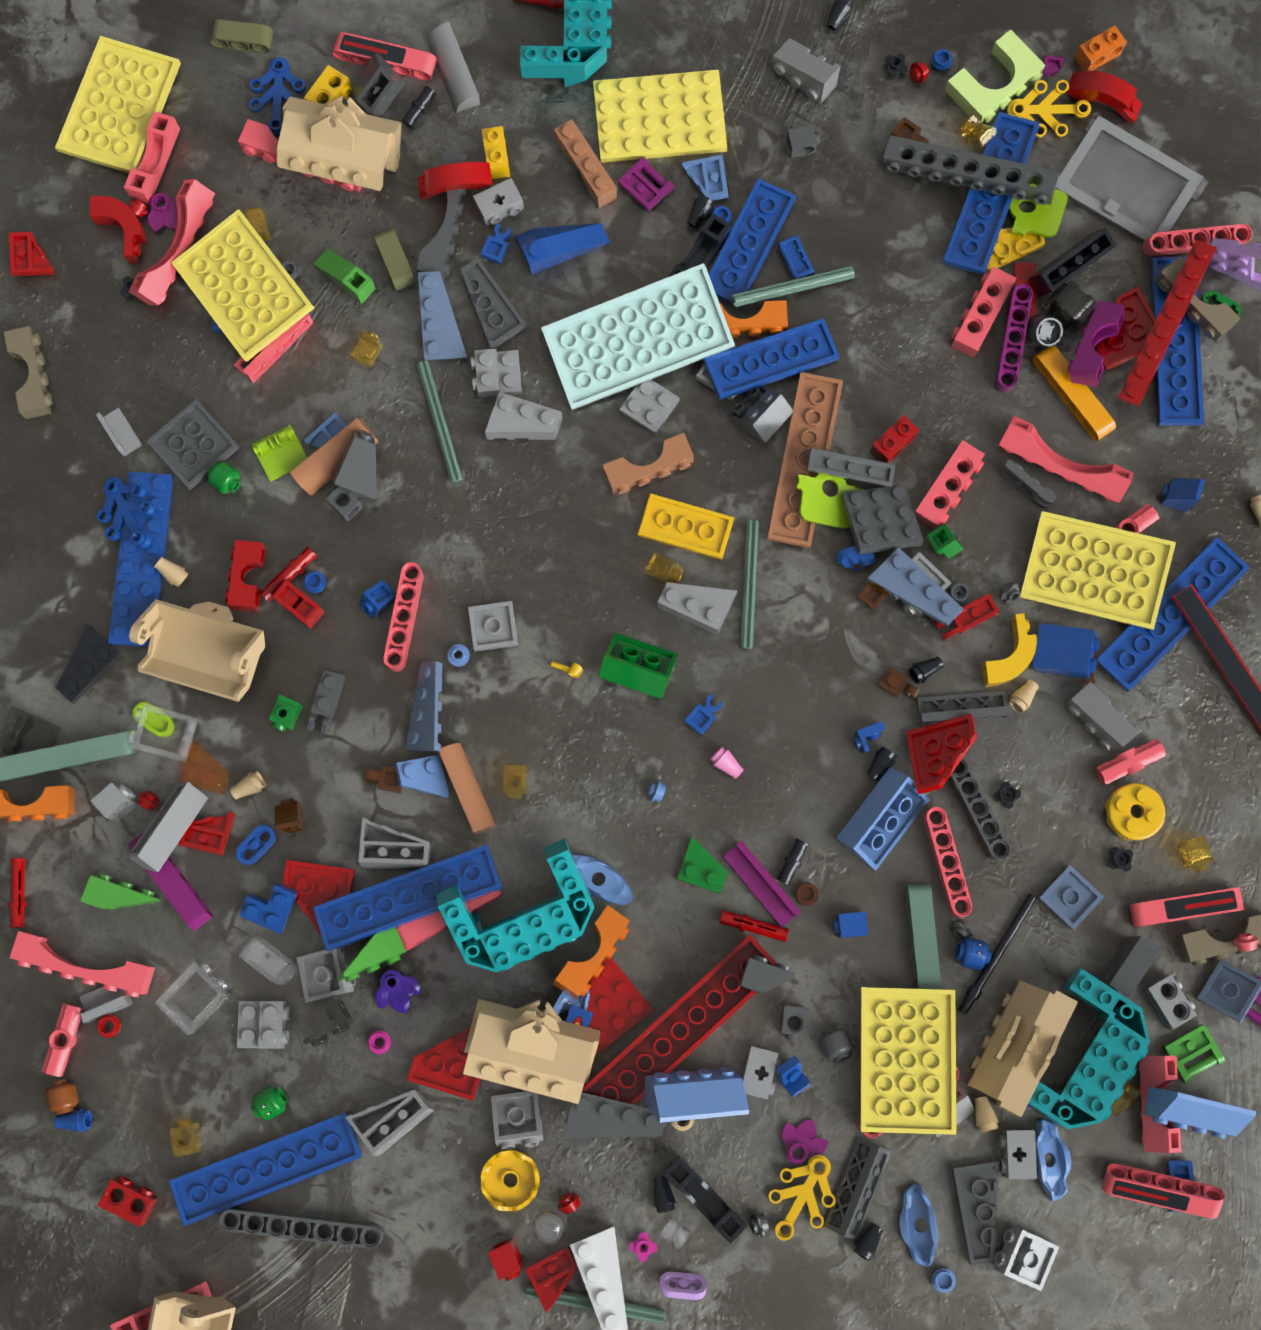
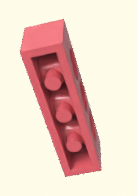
[951,267,1017,358]
[915,440,985,530]

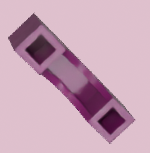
[1067,300,1124,388]

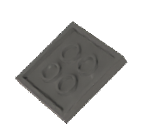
[146,399,240,490]
[841,484,924,555]

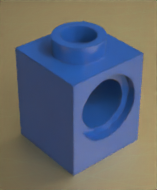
[833,912,869,938]

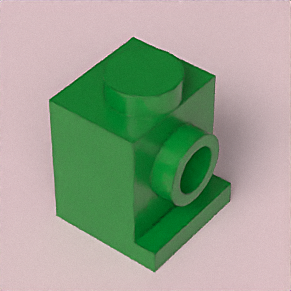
[926,523,964,559]
[268,694,303,732]

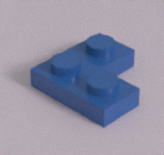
[239,883,298,934]

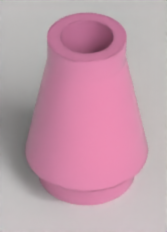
[710,746,744,779]

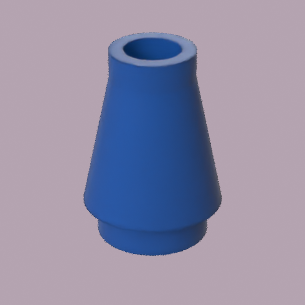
[54,1108,92,1132]

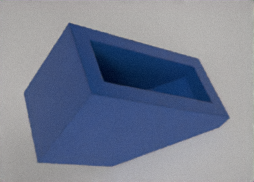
[1160,478,1205,512]

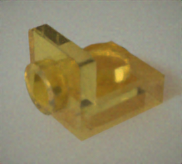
[959,114,997,147]
[350,330,383,369]
[644,553,684,583]
[1111,1082,1140,1117]

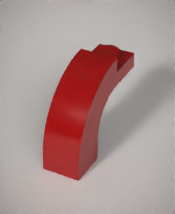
[1066,71,1142,123]
[418,162,493,199]
[90,196,147,264]

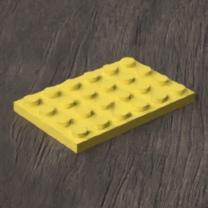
[55,36,181,173]
[593,70,727,163]
[171,209,315,362]
[1020,511,1176,630]
[860,987,956,1135]

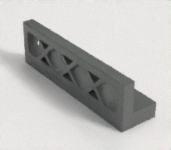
[803,448,896,487]
[916,690,1013,725]
[823,1137,892,1241]

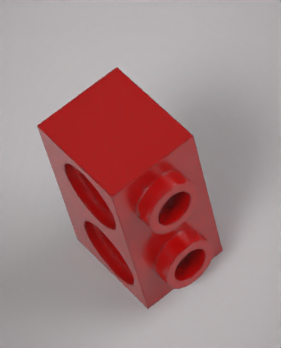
[870,415,919,463]
[272,580,325,629]
[97,1176,158,1227]
[488,1237,524,1281]

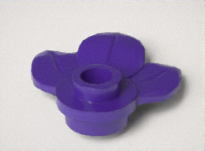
[375,969,421,1013]

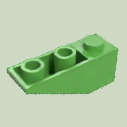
[313,248,376,304]
[80,873,160,910]
[337,928,406,982]

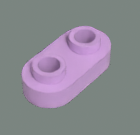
[659,1272,707,1300]

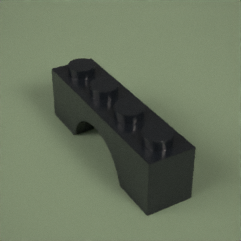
[667,213,731,278]
[663,1155,747,1244]

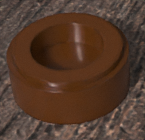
[795,883,818,906]

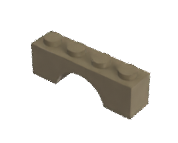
[1155,256,1241,342]
[4,326,53,419]
[1176,914,1261,966]

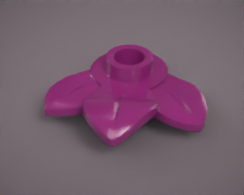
[148,193,177,232]
[782,1119,828,1164]

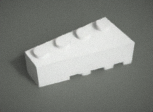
[570,1227,628,1330]

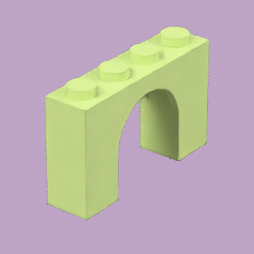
[945,30,1045,126]

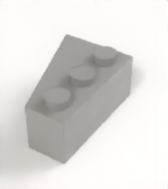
[772,38,841,104]
[485,392,563,440]
[657,582,737,636]
[1066,682,1143,753]
[358,817,432,870]
[345,1090,434,1156]

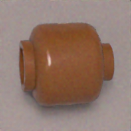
[45,1079,79,1115]

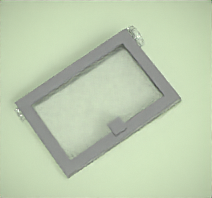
[1056,115,1209,249]

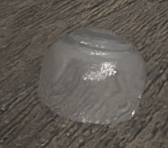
[532,1205,569,1245]

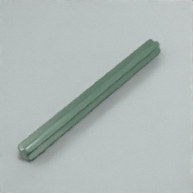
[732,266,855,307]
[417,360,462,483]
[740,519,759,649]
[525,1284,665,1324]

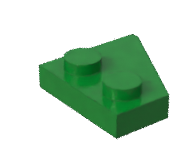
[677,837,728,894]

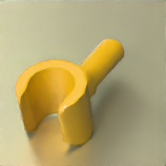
[551,661,583,678]

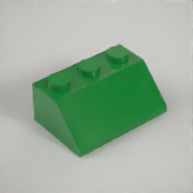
[599,633,678,699]

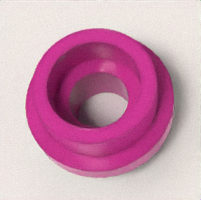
[368,1030,391,1054]

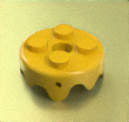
[1104,783,1165,841]
[481,1150,540,1211]

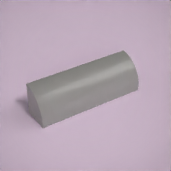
[428,22,480,113]
[128,782,208,872]

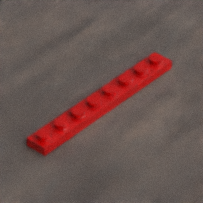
[1118,240,1217,408]

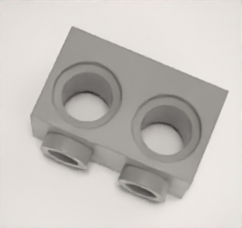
[91,782,138,822]
[1142,974,1197,1029]

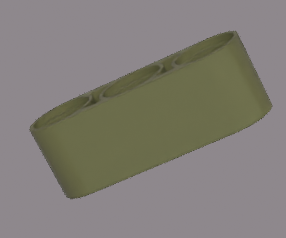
[210,19,274,53]
[373,228,416,291]

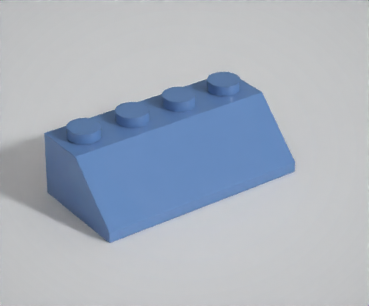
[836,767,930,871]
[644,1067,749,1123]
[1144,1086,1256,1139]

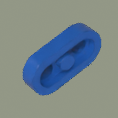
[236,825,276,865]

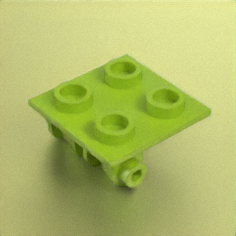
[251,425,307,482]

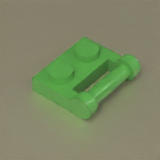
[1163,1024,1225,1084]

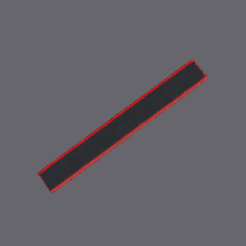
[1171,585,1261,733]

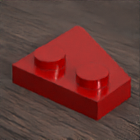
[9,232,55,276]
[178,812,236,856]
[525,1247,578,1313]

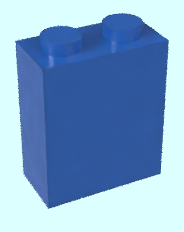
[1033,623,1100,679]

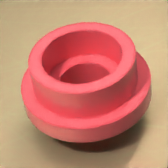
[1234,933,1259,951]

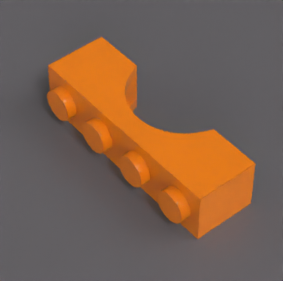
[720,300,788,338]
[0,786,75,822]
[553,905,630,1000]

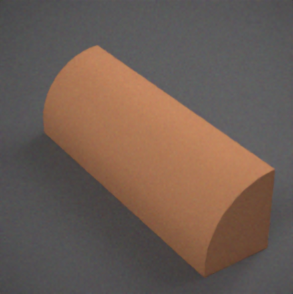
[289,418,379,496]
[439,743,496,835]

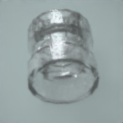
[658,1217,691,1251]

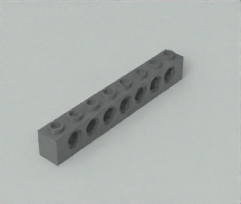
[883,135,1059,205]

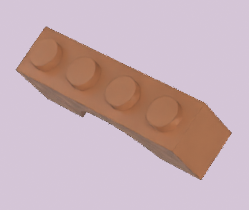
[554,119,617,208]
[602,433,694,494]

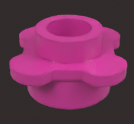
[629,1232,657,1262]

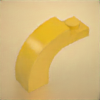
[982,613,1037,687]

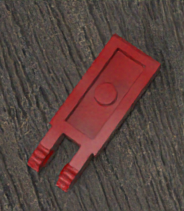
[935,594,1000,641]

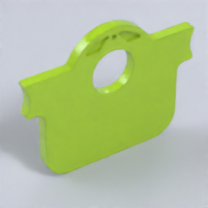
[1009,184,1068,238]
[795,473,864,529]

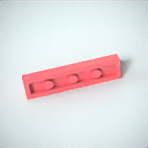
[234,314,313,383]

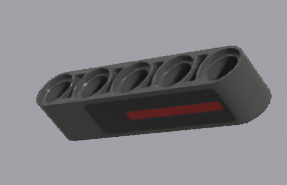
[948,758,1011,861]

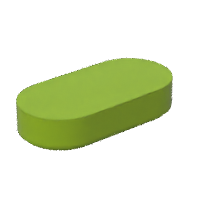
[132,702,175,738]

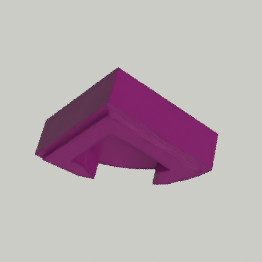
[1042,55,1065,78]

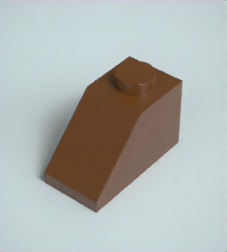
[275,798,307,835]

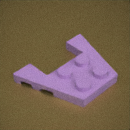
[1210,238,1261,290]

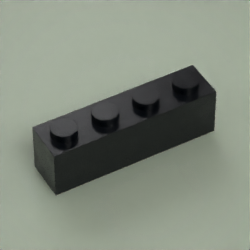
[1029,228,1116,296]

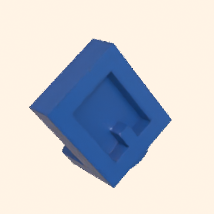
[359,580,396,619]
[853,721,885,754]
[777,1055,810,1097]

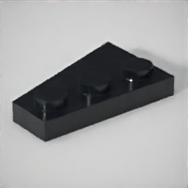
[56,624,121,704]

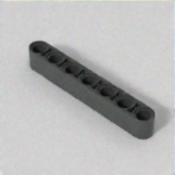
[219,1207,384,1248]

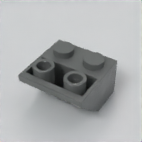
[352,53,406,115]
[727,386,794,443]
[738,955,795,993]

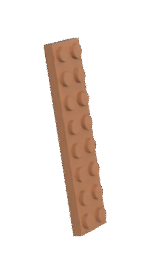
[767,372,843,548]

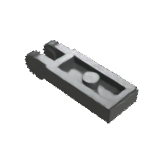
[999,459,1057,509]
[307,670,346,735]

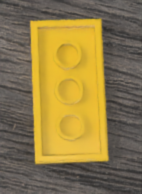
[638,493,734,560]

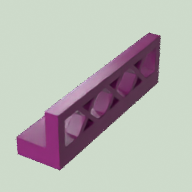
[723,841,801,927]

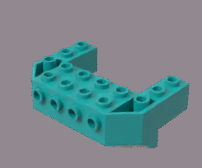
[520,0,612,87]
[436,838,594,972]
[1028,969,1150,1129]

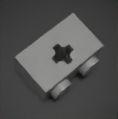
[473,178,524,226]
[742,1046,781,1100]
[999,1129,1037,1179]

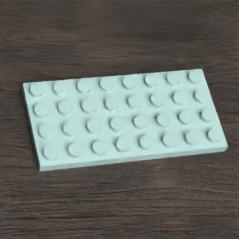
[541,263,735,410]

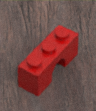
[225,540,266,612]

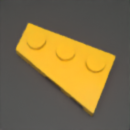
[986,228,1045,273]

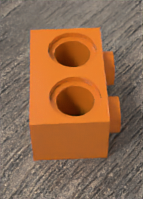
[1074,25,1127,71]

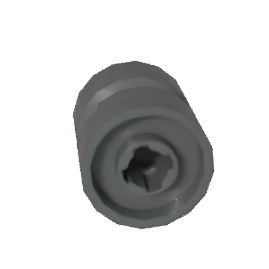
[1026,315,1063,346]

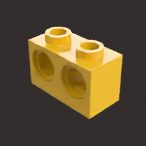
[304,65,352,105]
[482,126,510,179]

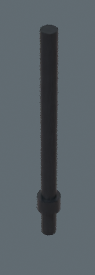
[959,893,1037,1015]

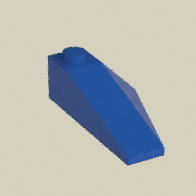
[515,223,610,275]

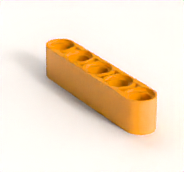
[1033,345,1116,441]

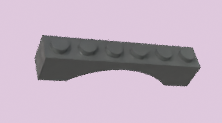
[416,150,469,282]

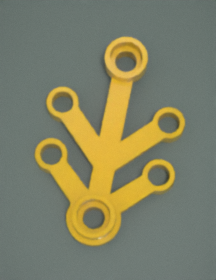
[1007,80,1091,138]
[768,1155,836,1241]

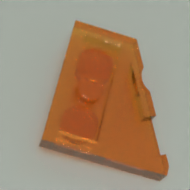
[179,741,230,795]

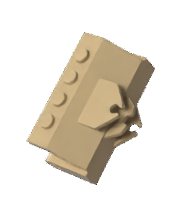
[277,95,401,191]
[966,980,1078,1117]
[463,999,600,1104]

